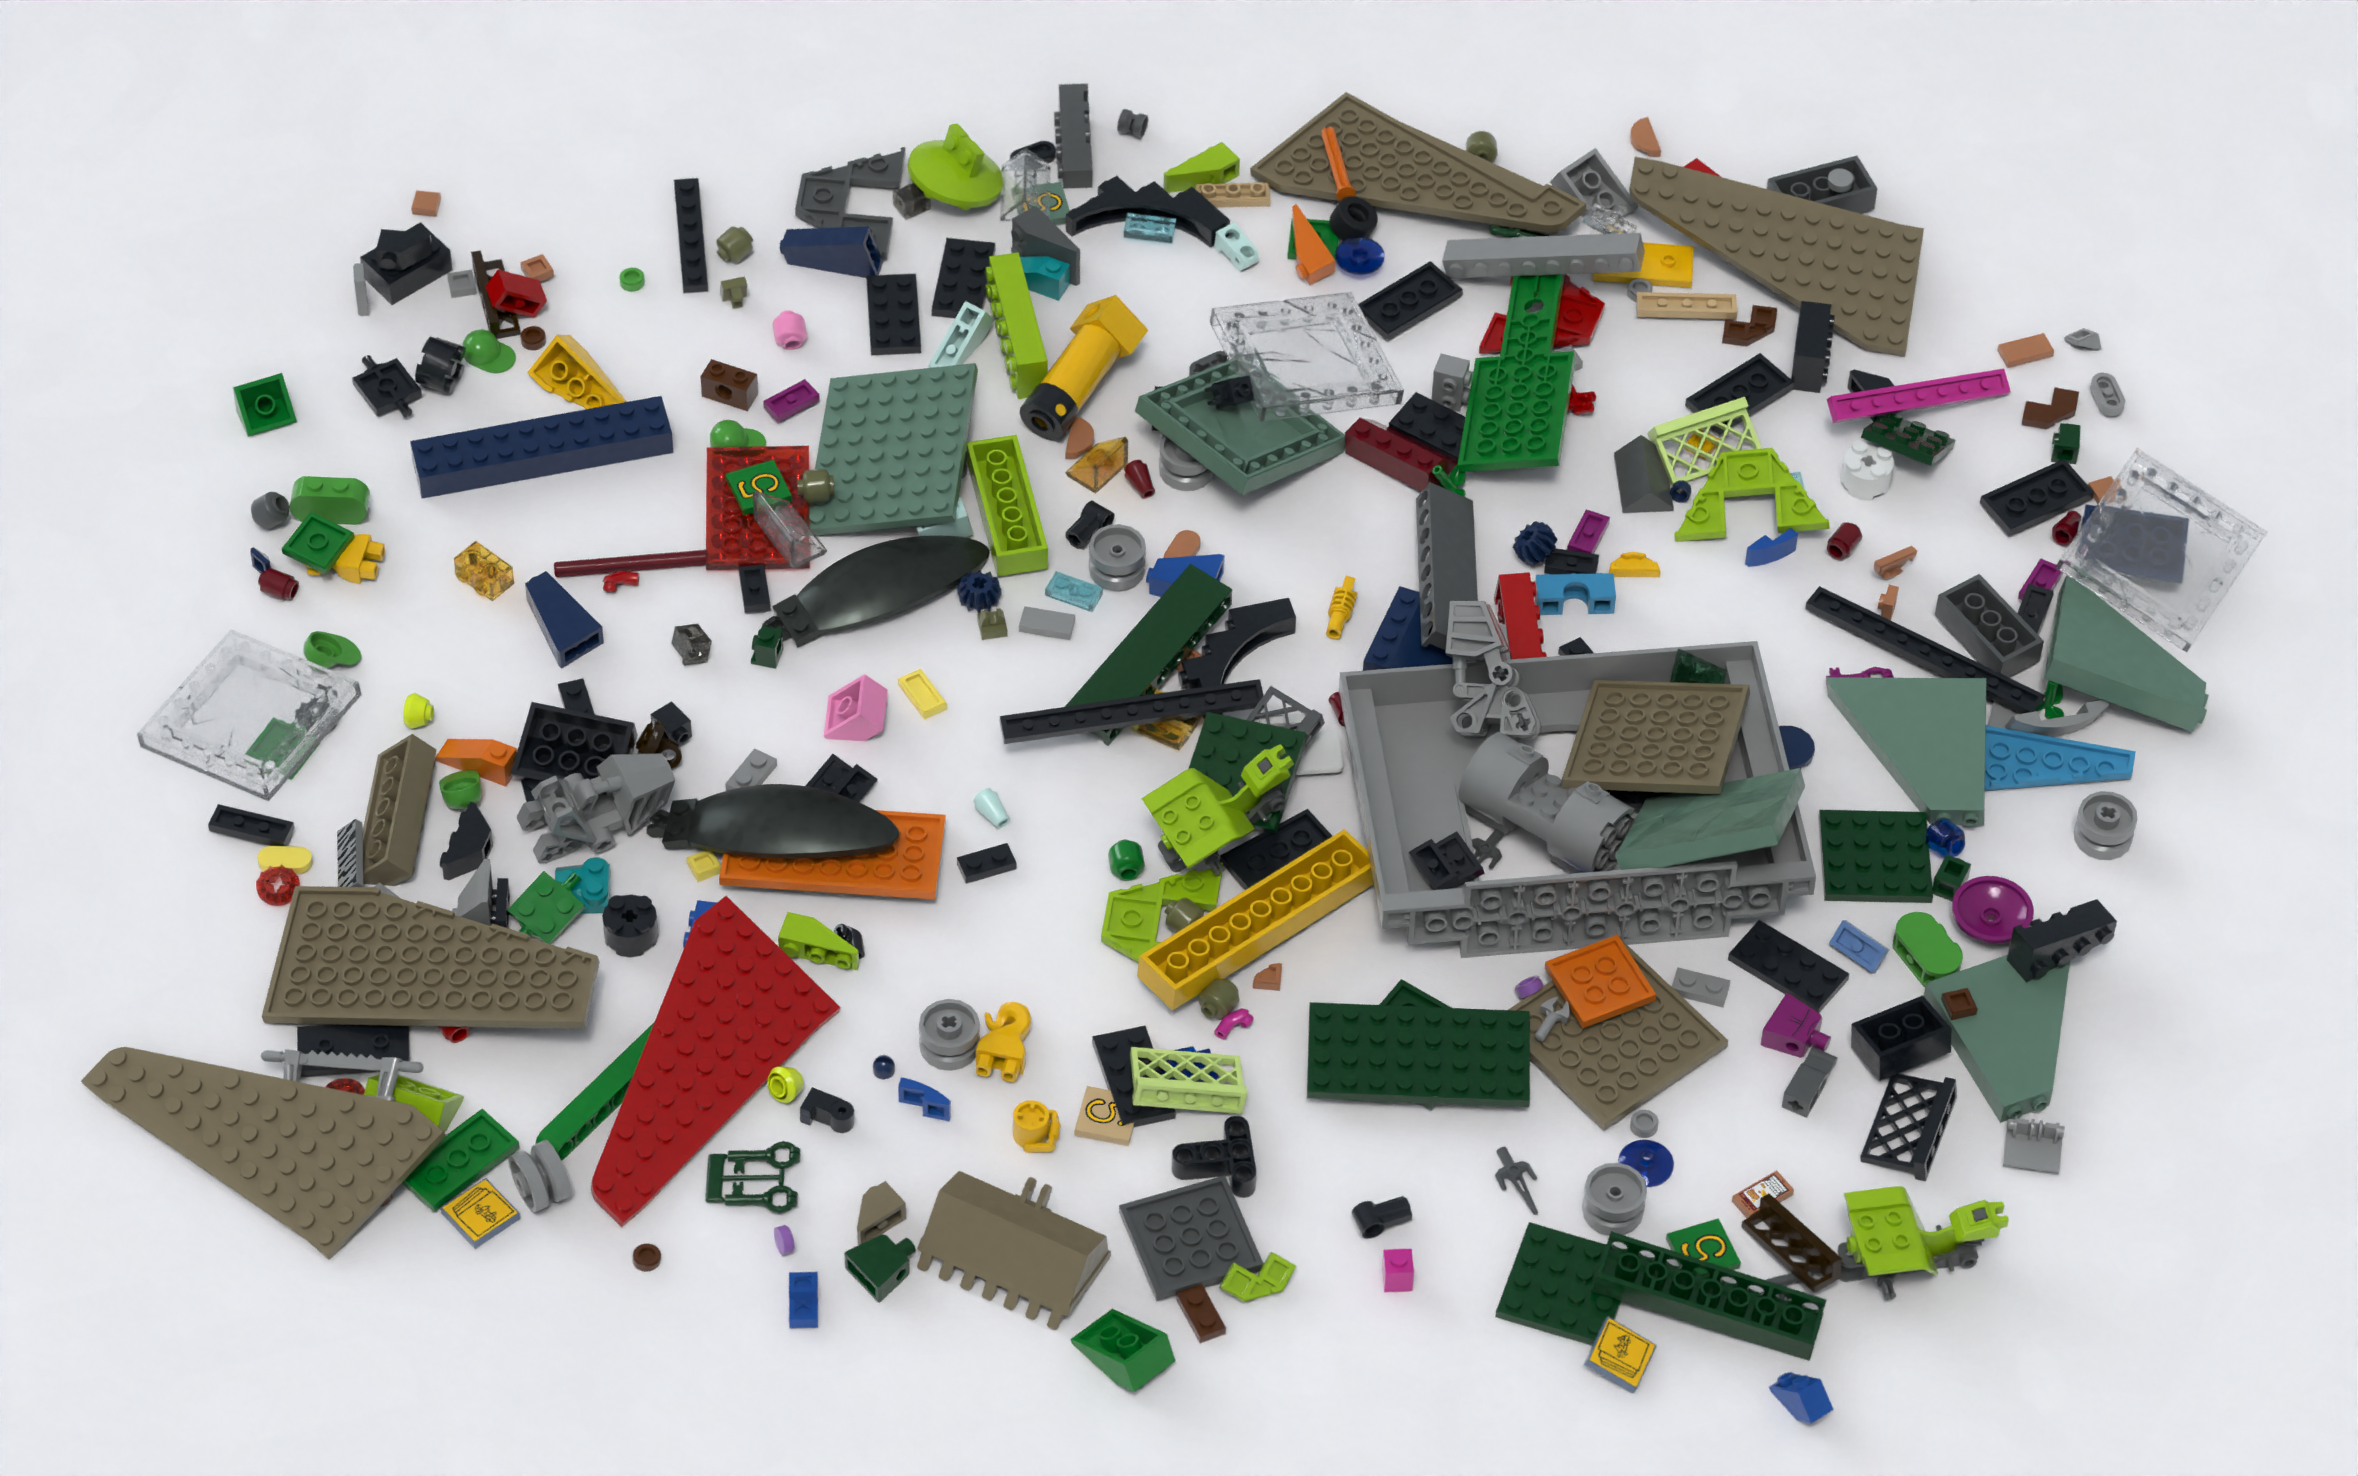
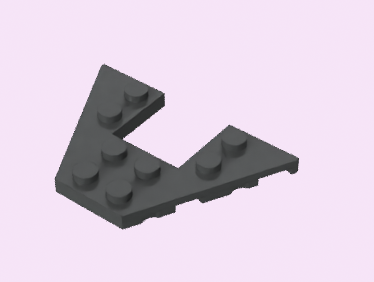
[795,147,906,260]

